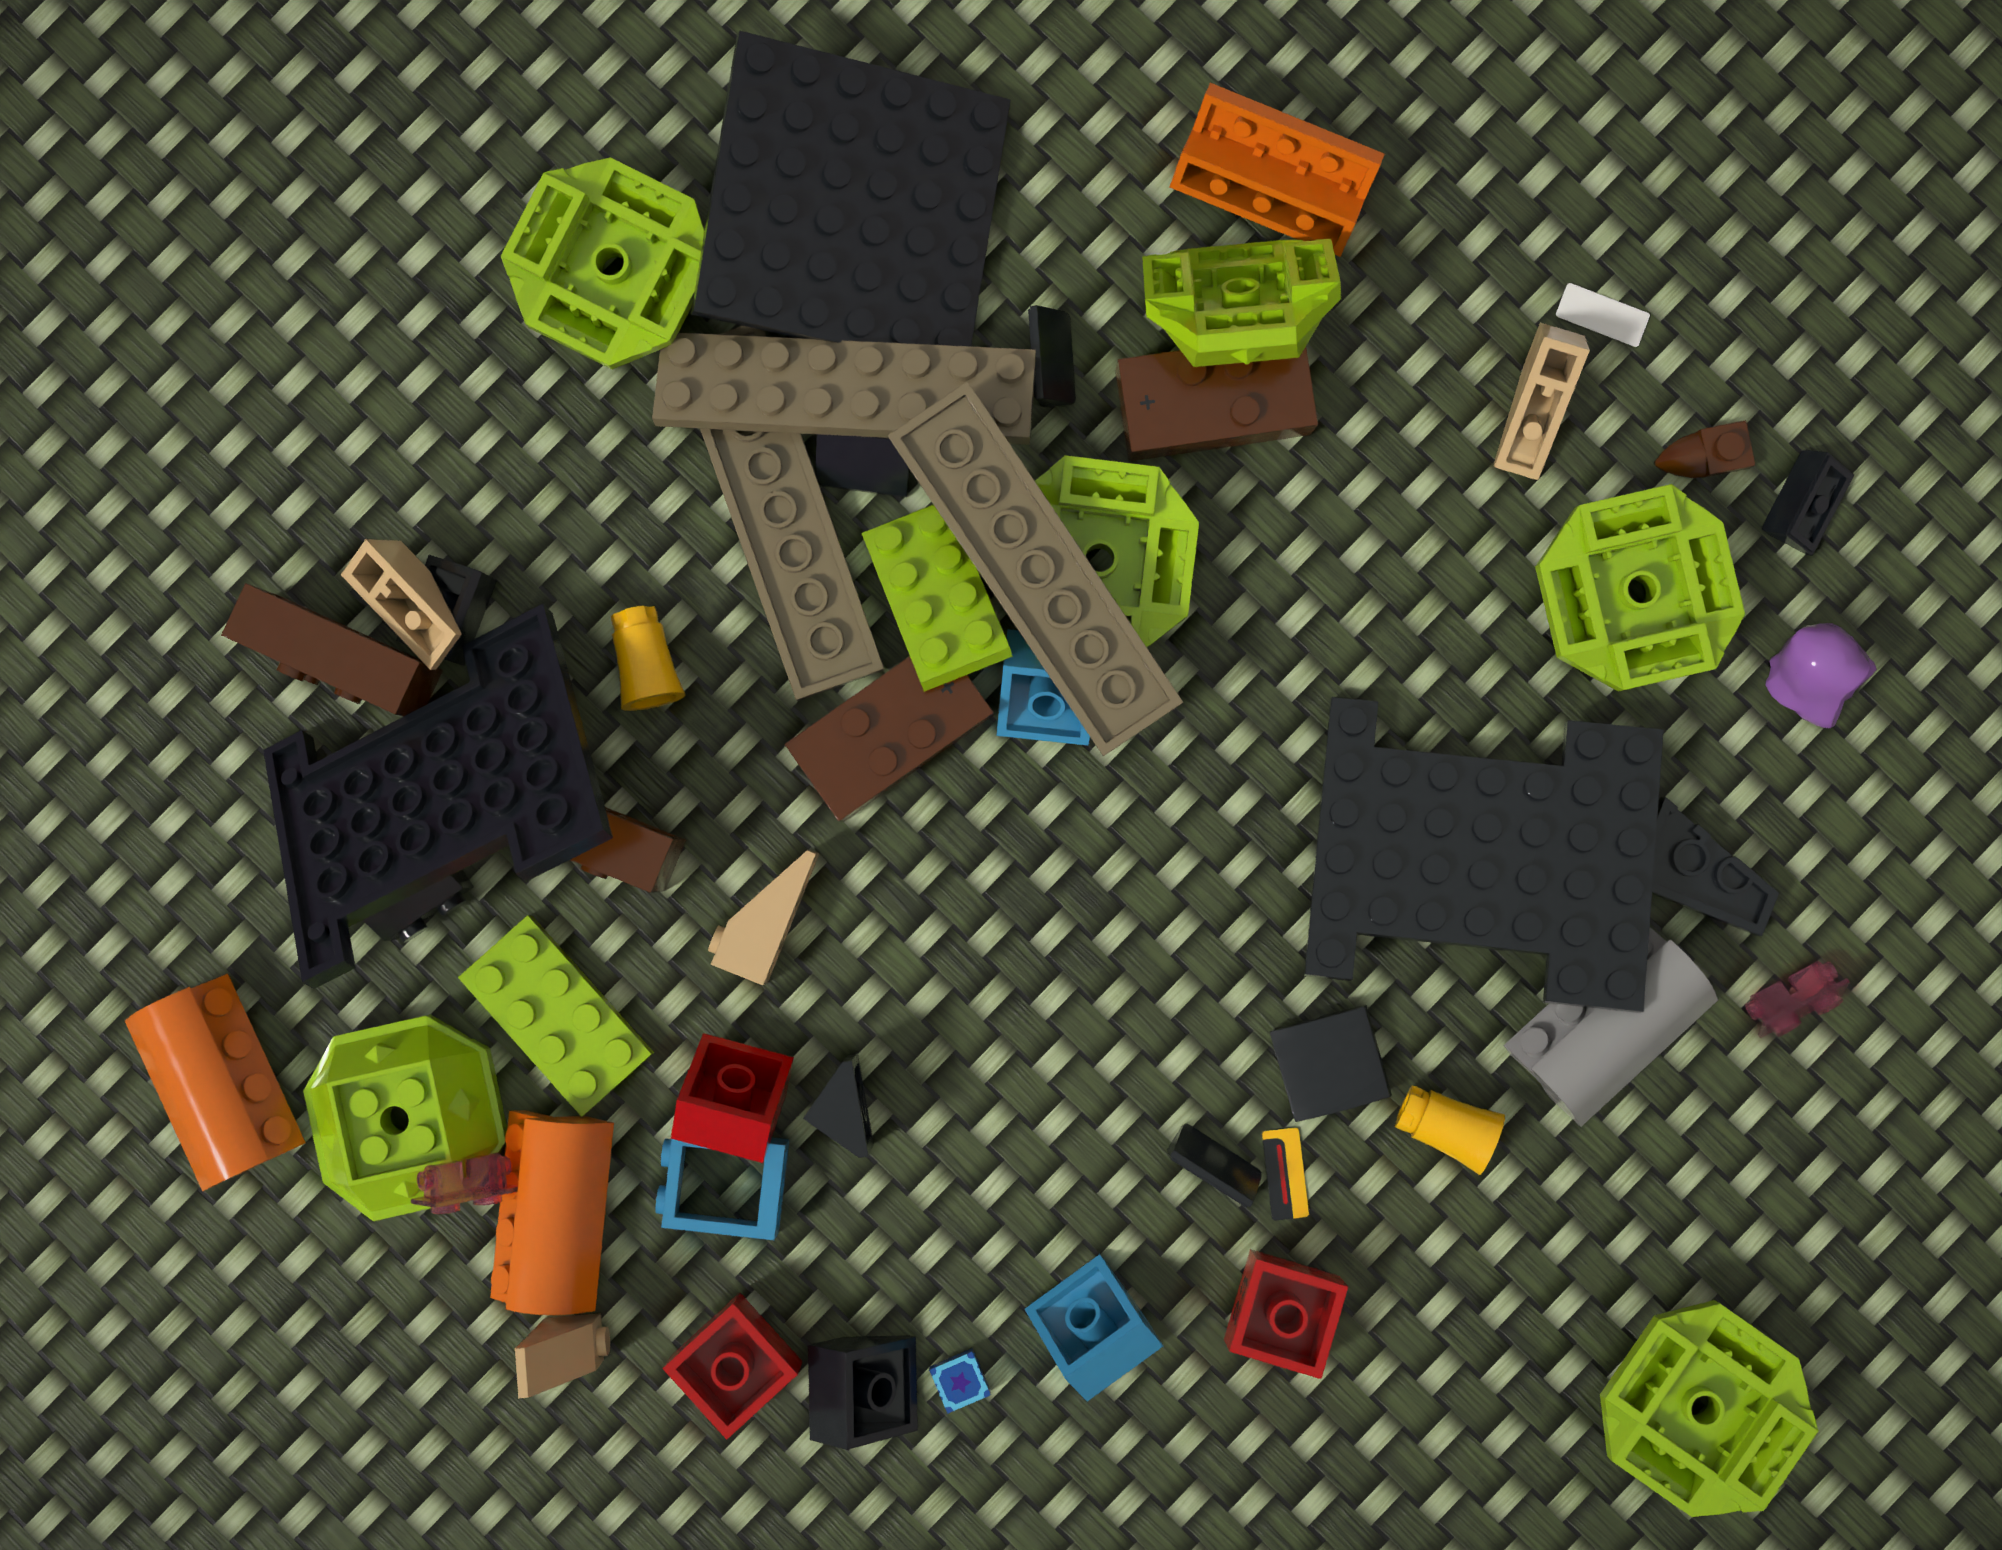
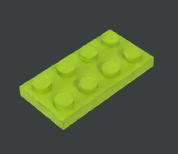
[862,505,1013,692]
[458,915,654,1117]

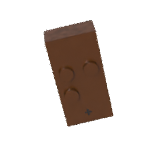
[1115,347,1318,462]
[221,583,443,716]
[784,656,994,822]
[570,807,686,893]

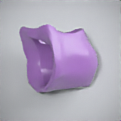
[1765,623,1877,728]

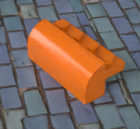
[1169,83,1385,257]
[125,974,306,1192]
[490,1110,614,1315]

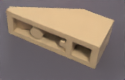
[1493,323,1590,480]
[341,539,462,670]
[708,850,820,985]
[515,1313,610,1398]

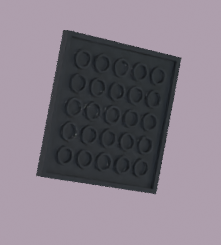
[691,31,1011,347]

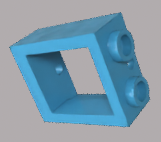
[655,1138,790,1240]

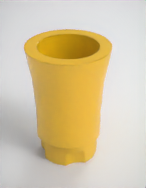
[611,605,686,711]
[1395,1085,1505,1175]

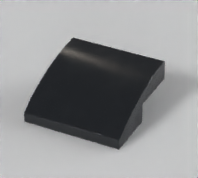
[1270,1005,1392,1122]

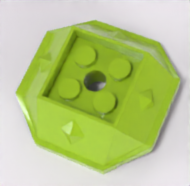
[501,157,705,370]
[1142,239,1341,367]
[1035,455,1199,648]
[1535,484,1745,692]
[303,1014,507,1221]
[1600,1300,1819,1517]

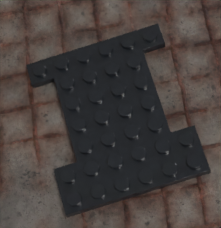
[263,604,613,989]
[1304,697,1664,1013]

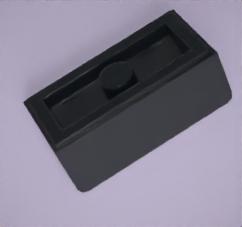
[1028,305,1076,407]
[1762,450,1854,556]
[1167,1123,1262,1208]

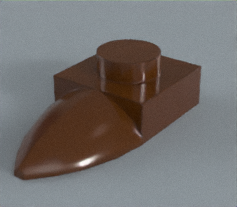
[1654,420,1756,478]

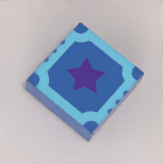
[929,1348,991,1414]

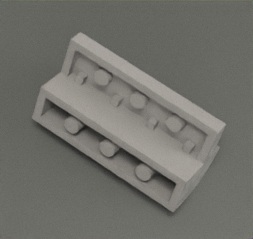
[1504,928,1718,1127]

